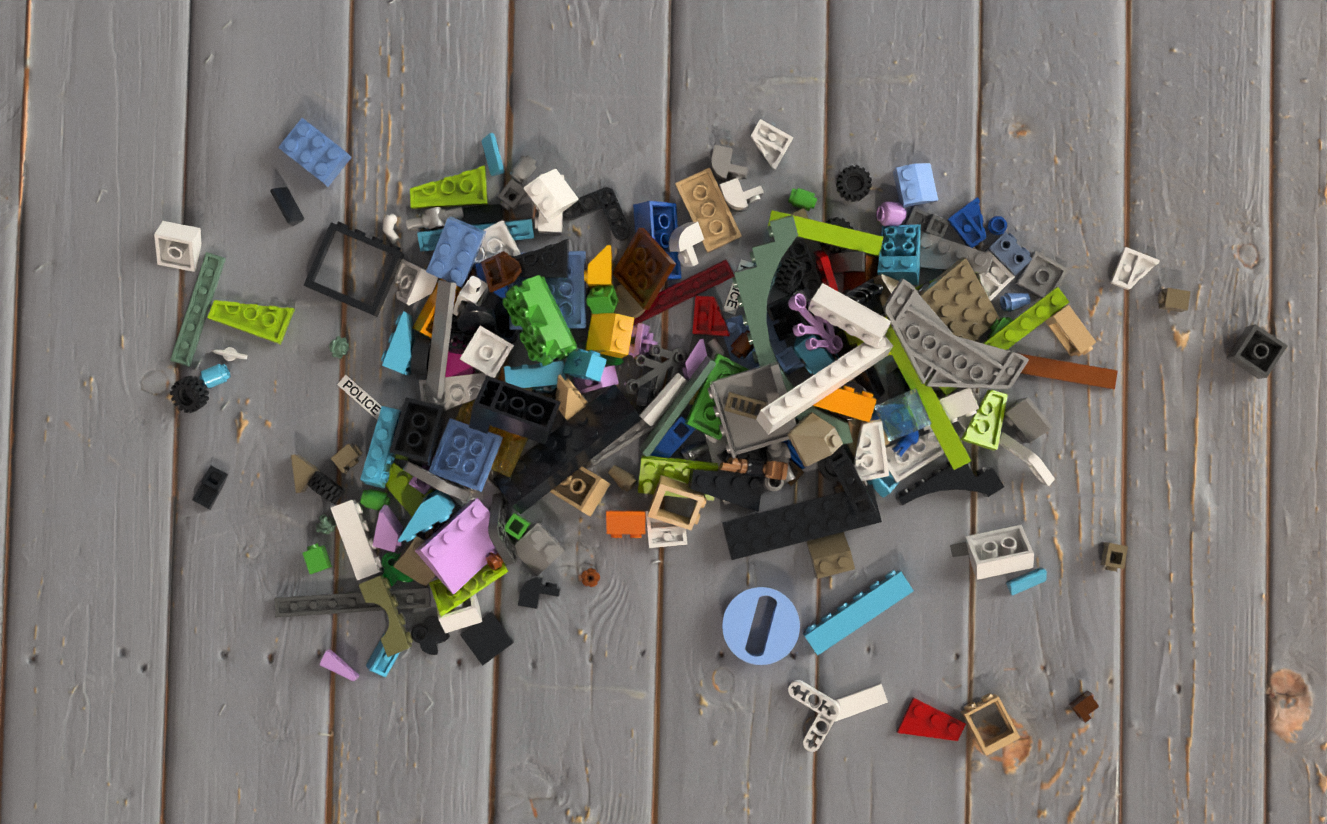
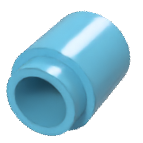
[199,364,231,389]

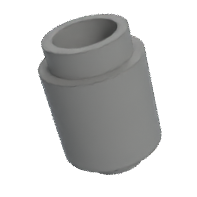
[510,155,537,183]
[763,476,784,491]

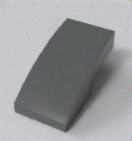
[904,206,949,238]
[829,251,865,274]

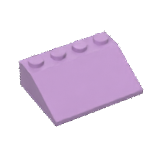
[415,498,498,594]

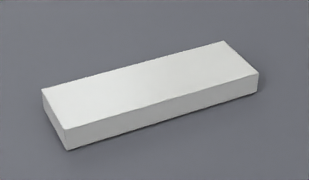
[640,373,687,427]
[828,683,888,722]

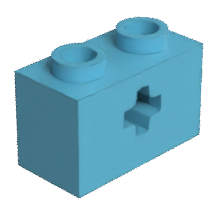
[563,349,607,382]

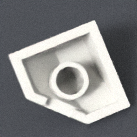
[395,259,438,305]

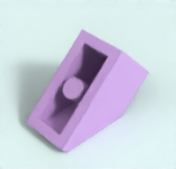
[682,339,707,380]
[573,366,619,394]
[373,504,403,552]

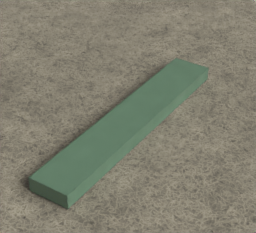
[170,252,226,367]
[640,356,716,457]

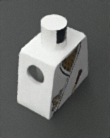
[453,276,488,316]

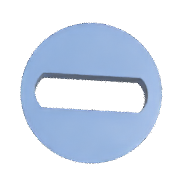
[722,587,800,665]

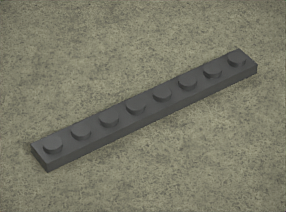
[274,587,431,618]

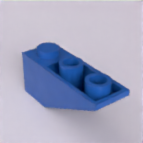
[650,416,695,458]

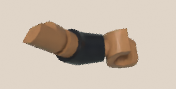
[718,457,788,480]

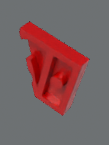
[692,296,730,336]

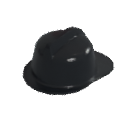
[491,300,516,344]

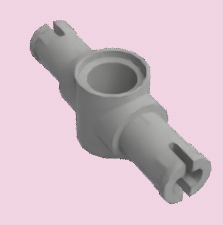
[405,207,464,231]
[766,442,795,483]

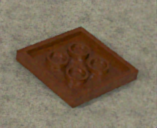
[612,228,676,310]

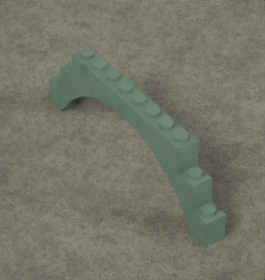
[732,215,853,445]

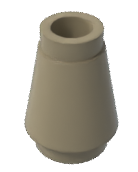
[608,465,637,492]

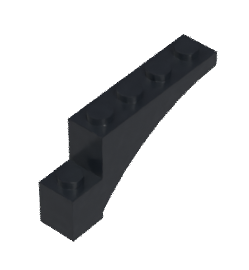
[896,461,1004,505]

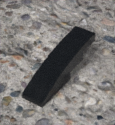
[834,328,885,400]

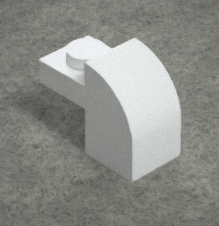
[719,178,764,211]
[669,222,704,266]

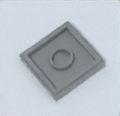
[1016,251,1069,299]

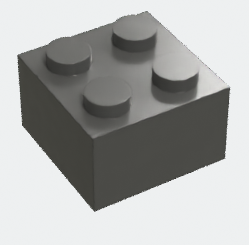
[1226,324,1288,379]

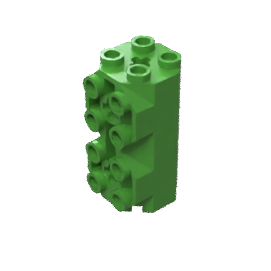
[503,275,577,366]

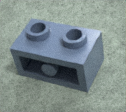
[985,232,1032,276]

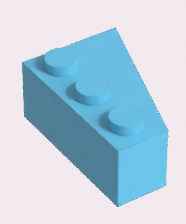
[504,361,566,390]

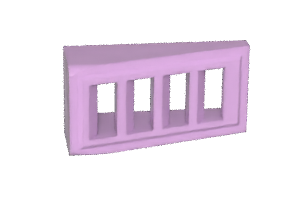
[320,649,359,681]

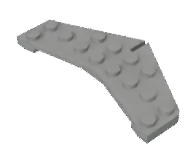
[884,278,1029,389]

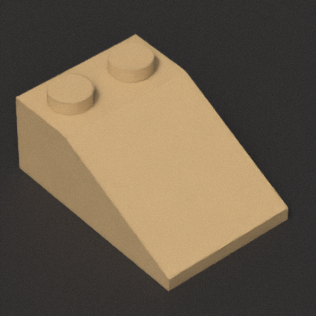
[550,467,610,517]

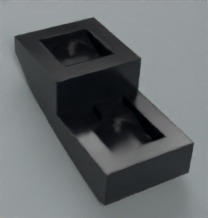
[192,465,228,510]

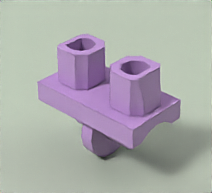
[628,323,658,360]

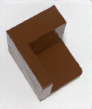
[1069,691,1099,723]

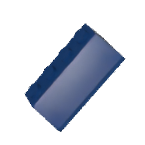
[633,201,682,280]

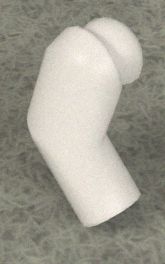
[382,214,400,244]

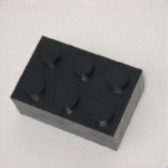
[389,397,446,467]

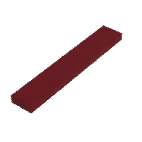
[633,259,735,326]

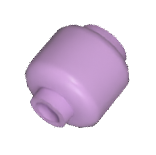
[876,202,906,226]

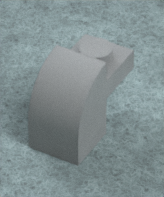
[711,145,748,182]

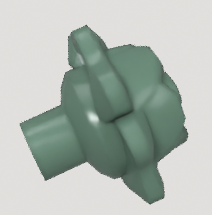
[329,336,349,359]
[316,514,337,534]

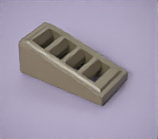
[724,392,768,420]

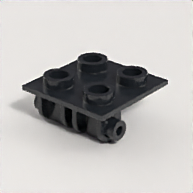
[843,278,884,315]

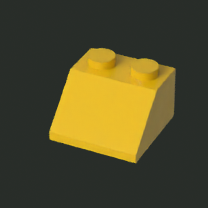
[584,245,612,289]
[585,313,634,358]

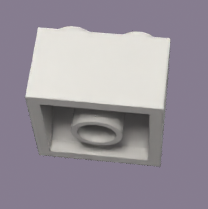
[524,169,579,222]
[154,221,202,272]
[436,594,482,633]

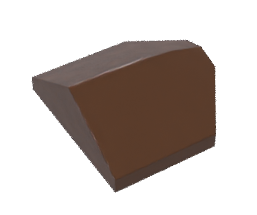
[481,251,522,293]

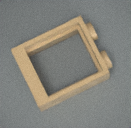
[1045,305,1096,357]
[648,475,707,531]
[961,693,1020,756]

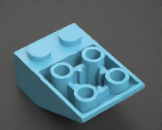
[877,225,921,285]
[381,311,415,376]
[398,489,455,543]

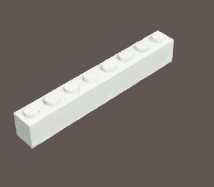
[756,335,893,435]

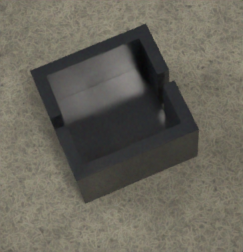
[767,288,815,341]

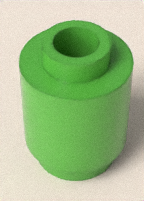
[788,188,817,211]
[360,489,391,511]

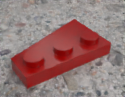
[813,249,839,292]
[896,697,966,741]

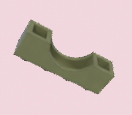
[359,575,413,657]

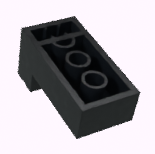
[469,375,561,445]

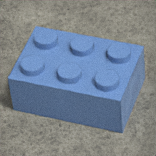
[278,118,352,187]
[426,217,486,287]

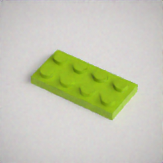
[638,455,718,501]

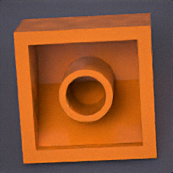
[606,510,646,538]

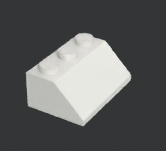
[965,525,1034,580]

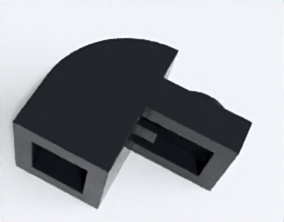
[518,577,561,609]

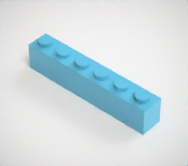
[803,570,914,655]

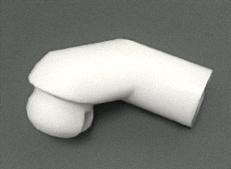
[707,338,725,359]

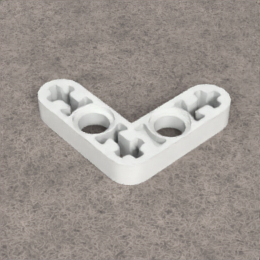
[999,432,1055,487]
[788,680,840,752]

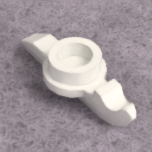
[212,347,248,361]

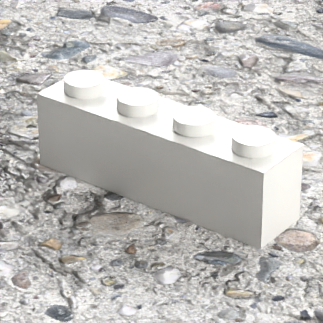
[808,283,891,348]
[331,499,383,580]

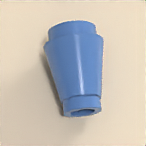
[1000,293,1031,312]

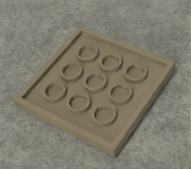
[918,257,1000,341]

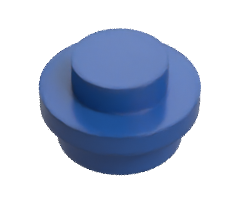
[988,216,1007,235]

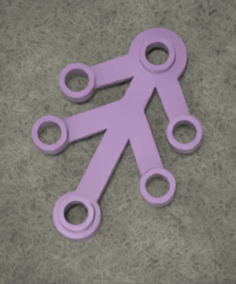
[788,293,843,354]

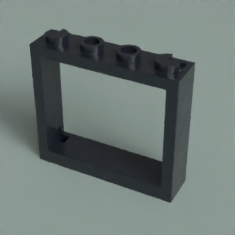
[303,221,405,317]

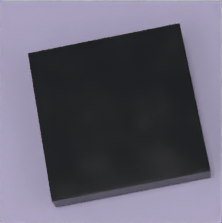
[460,611,514,666]

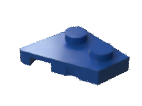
[947,197,987,248]

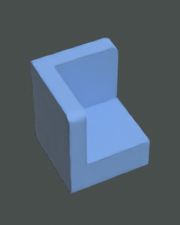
[775,346,805,375]

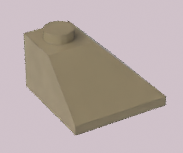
[787,412,843,467]

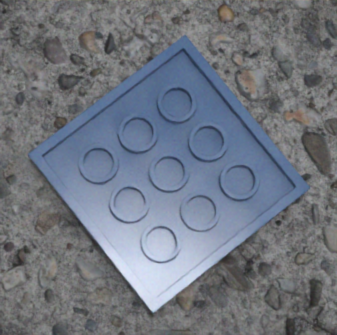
[509,251,586,330]

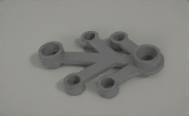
[623,345,688,399]

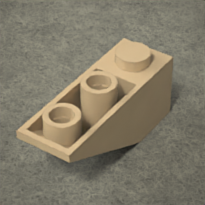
[556,375,588,421]

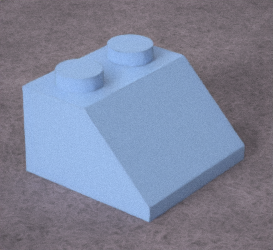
[893,163,938,208]

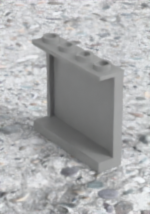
[708,361,797,458]

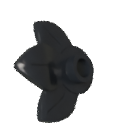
[411,616,450,655]

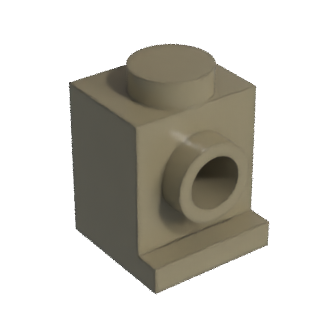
[331,444,363,473]
[1100,542,1128,572]

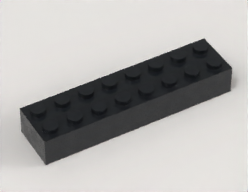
[493,384,642,514]
[721,484,882,560]

